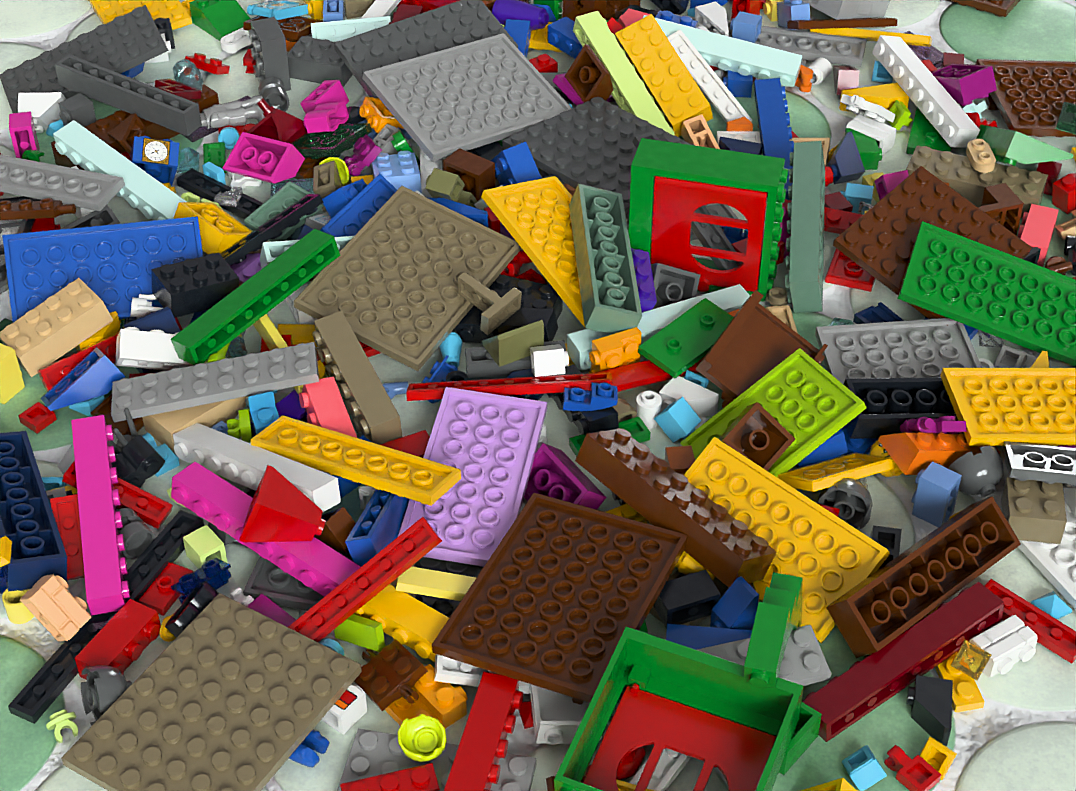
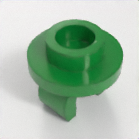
[22,150,44,162]

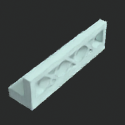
[311,16,393,42]

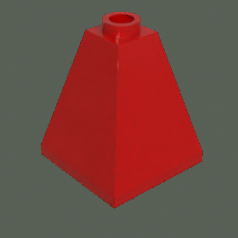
[239,465,326,543]

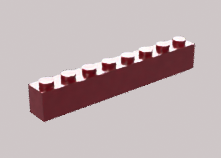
[802,581,1004,742]

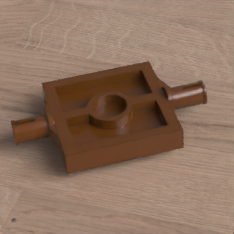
[354,639,428,711]

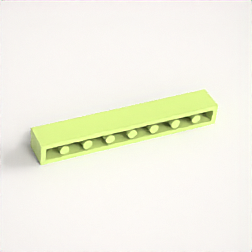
[573,11,675,136]

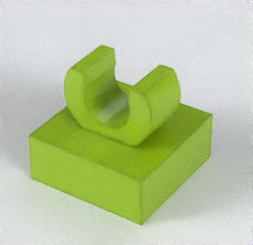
[888,100,914,130]
[227,409,253,443]

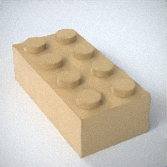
[0,278,113,378]

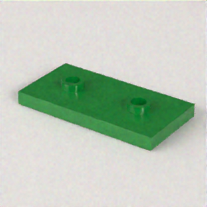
[906,107,952,154]
[638,298,734,378]

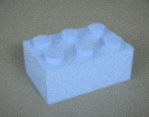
[372,151,422,194]

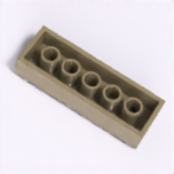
[906,146,1048,218]
[312,311,403,445]

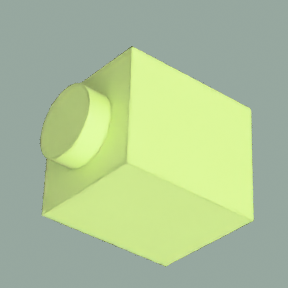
[183,525,227,575]

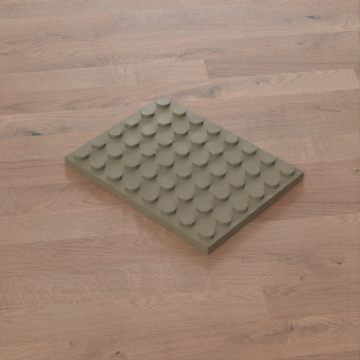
[294,186,521,371]
[61,593,362,791]

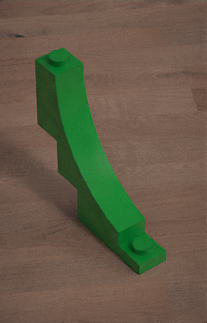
[744,572,803,688]

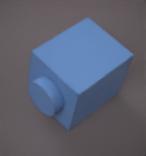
[730,11,762,43]

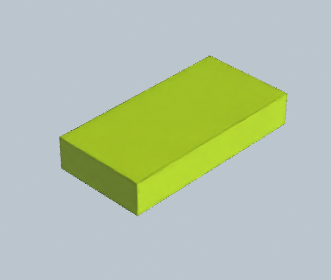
[334,614,386,653]

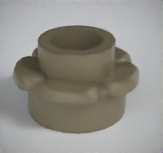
[766,287,788,306]

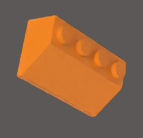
[878,432,1000,475]

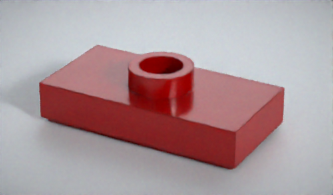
[139,562,194,616]

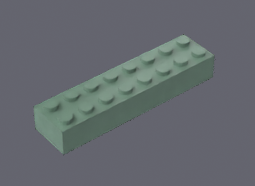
[785,141,825,313]
[569,184,642,334]

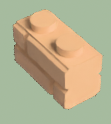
[20,574,91,642]

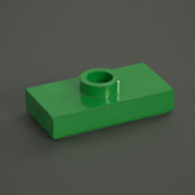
[203,142,227,173]

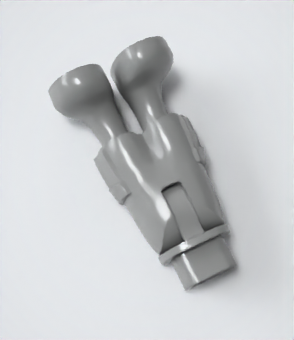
[200,95,265,129]

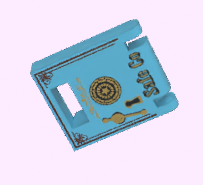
[247,0,308,20]

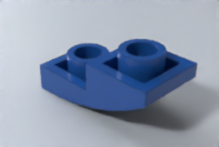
[563,383,618,411]

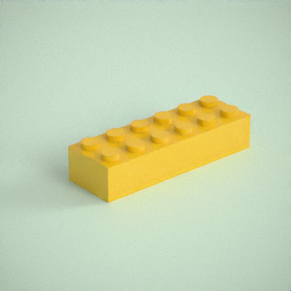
[615,14,713,137]

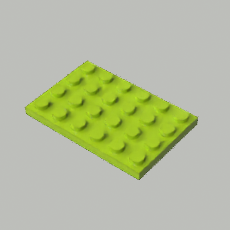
[680,348,866,477]

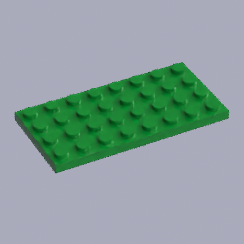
[897,221,1076,367]

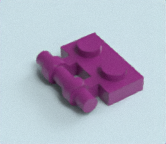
[343,134,382,176]
[900,416,966,434]

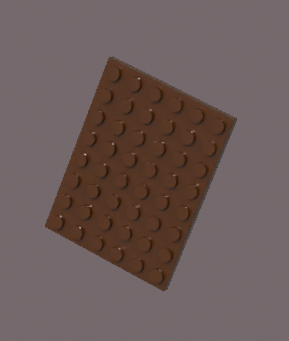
[432,493,688,703]

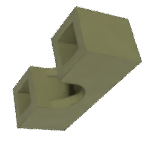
[425,168,478,208]

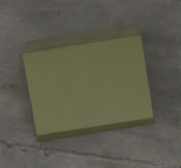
[482,320,544,367]

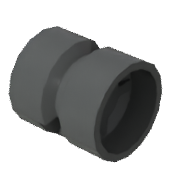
[258,77,290,112]
[116,508,155,559]

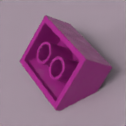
[524,443,607,510]

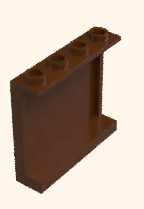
[696,290,828,399]

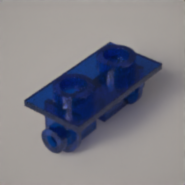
[170,558,231,604]

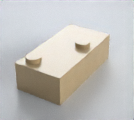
[142,394,256,455]

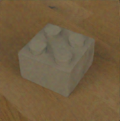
[1001,477,1067,544]

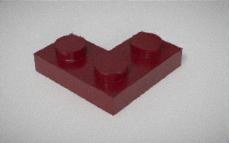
[155,79,202,101]

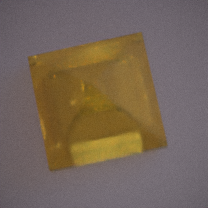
[950,640,991,680]

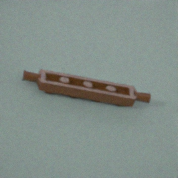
[0,198,76,220]

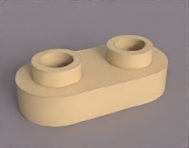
[966,139,996,173]

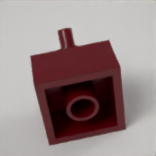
[247,98,309,152]

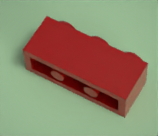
[75,599,161,680]

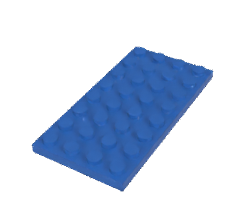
[2,216,203,322]

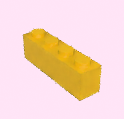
[354,584,449,662]

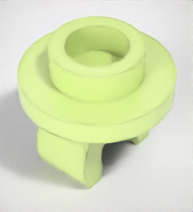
[46,709,78,743]

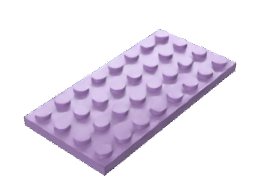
[398,387,547,567]

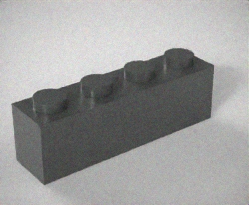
[465,340,567,380]

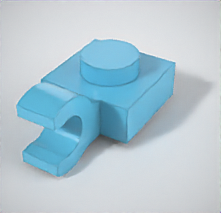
[142,433,180,477]

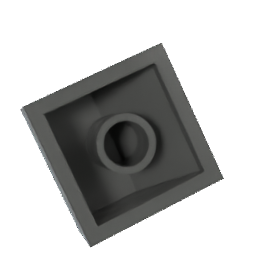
[651,263,700,309]

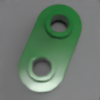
[391,130,420,165]

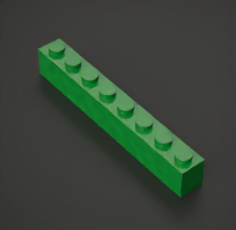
[171,229,340,366]

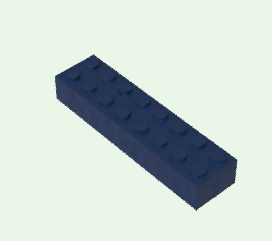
[0,431,67,592]

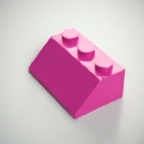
[222,132,305,184]

